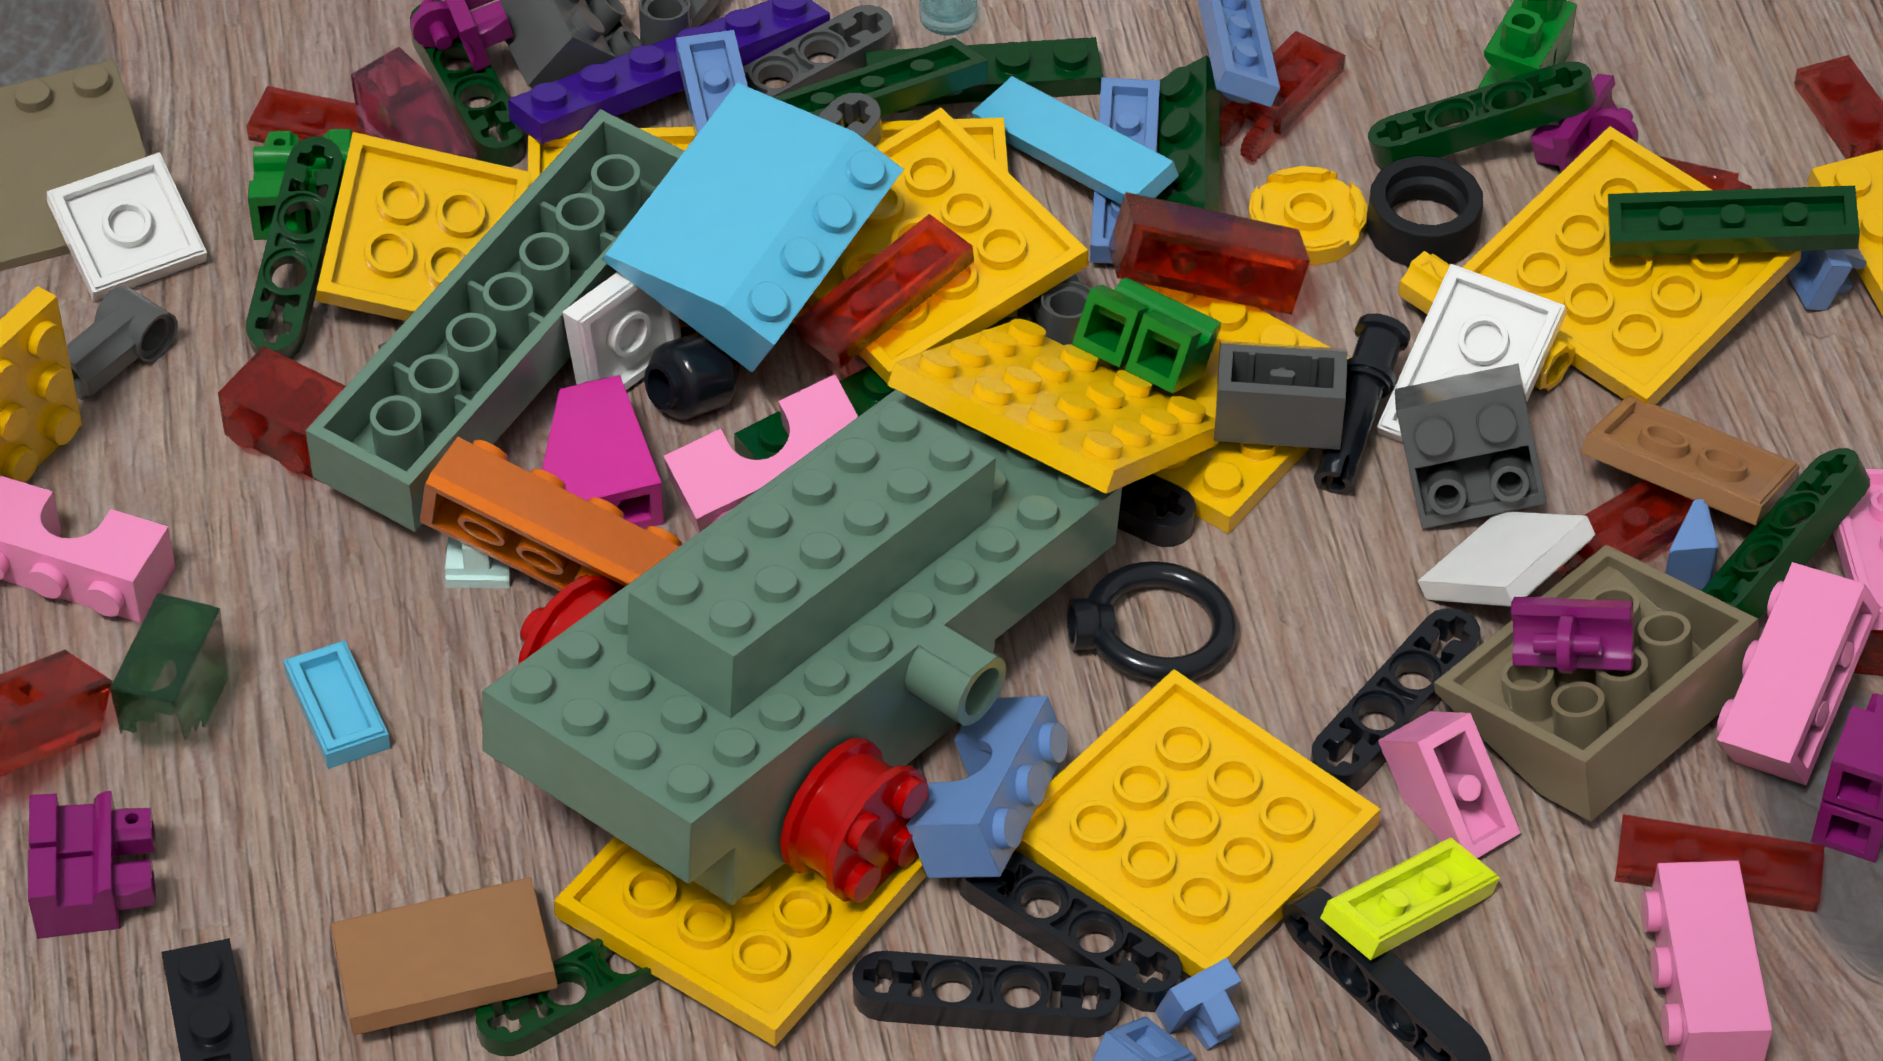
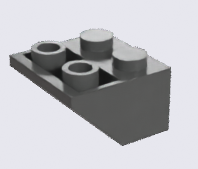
[500,0,644,88]
[1214,340,1347,450]
[1395,363,1547,529]

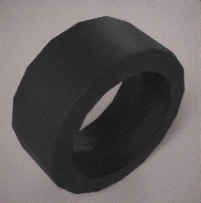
[1367,156,1483,266]

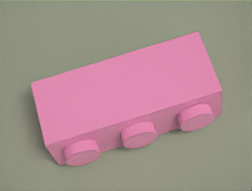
[1717,562,1881,785]
[1641,860,1772,1061]

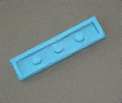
[971,76,1179,214]

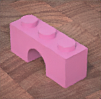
[664,374,858,533]
[0,475,176,623]

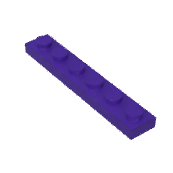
[508,0,830,144]

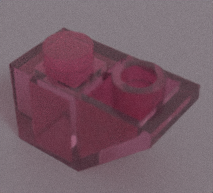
[350,47,477,160]

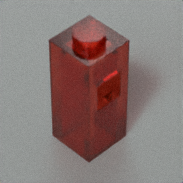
[0,650,113,777]

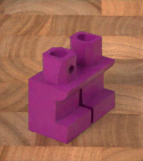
[1811,693,1883,863]
[28,791,156,939]

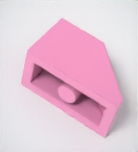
[1378,711,1521,858]

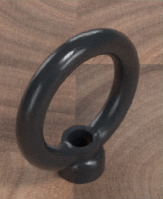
[1067,561,1238,682]

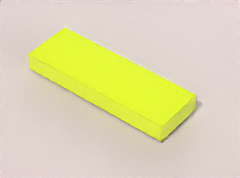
[1320,837,1500,961]

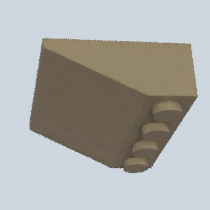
[0,59,147,271]
[1434,544,1759,822]

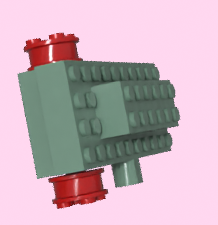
[482,390,1122,905]

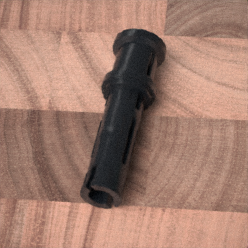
[1314,313,1411,494]

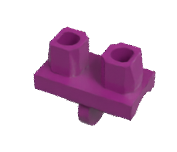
[410,0,514,72]
[1531,74,1639,172]
[1511,597,1634,674]

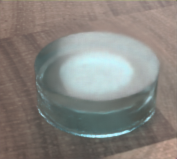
[919,0,977,36]

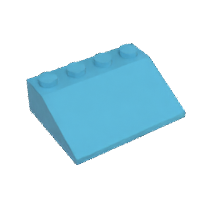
[601,82,904,372]

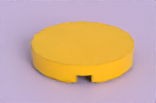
[1248,166,1368,266]

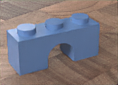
[906,696,1068,878]

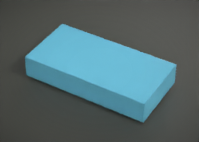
[283,640,390,769]

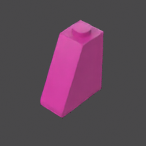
[542,375,664,529]

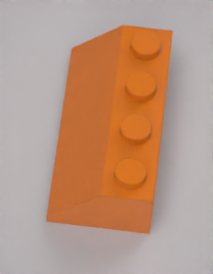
[420,437,682,591]

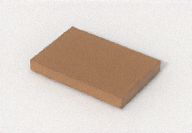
[1581,395,1800,526]
[330,877,558,1036]

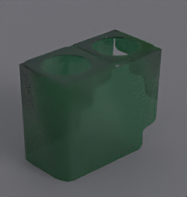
[110,593,229,740]

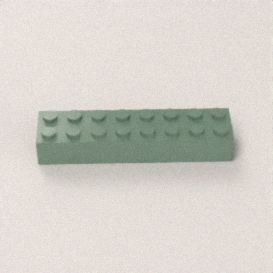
[305,109,684,532]

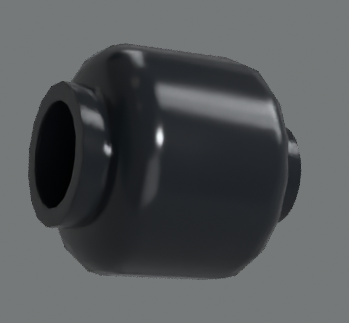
[644,332,739,420]

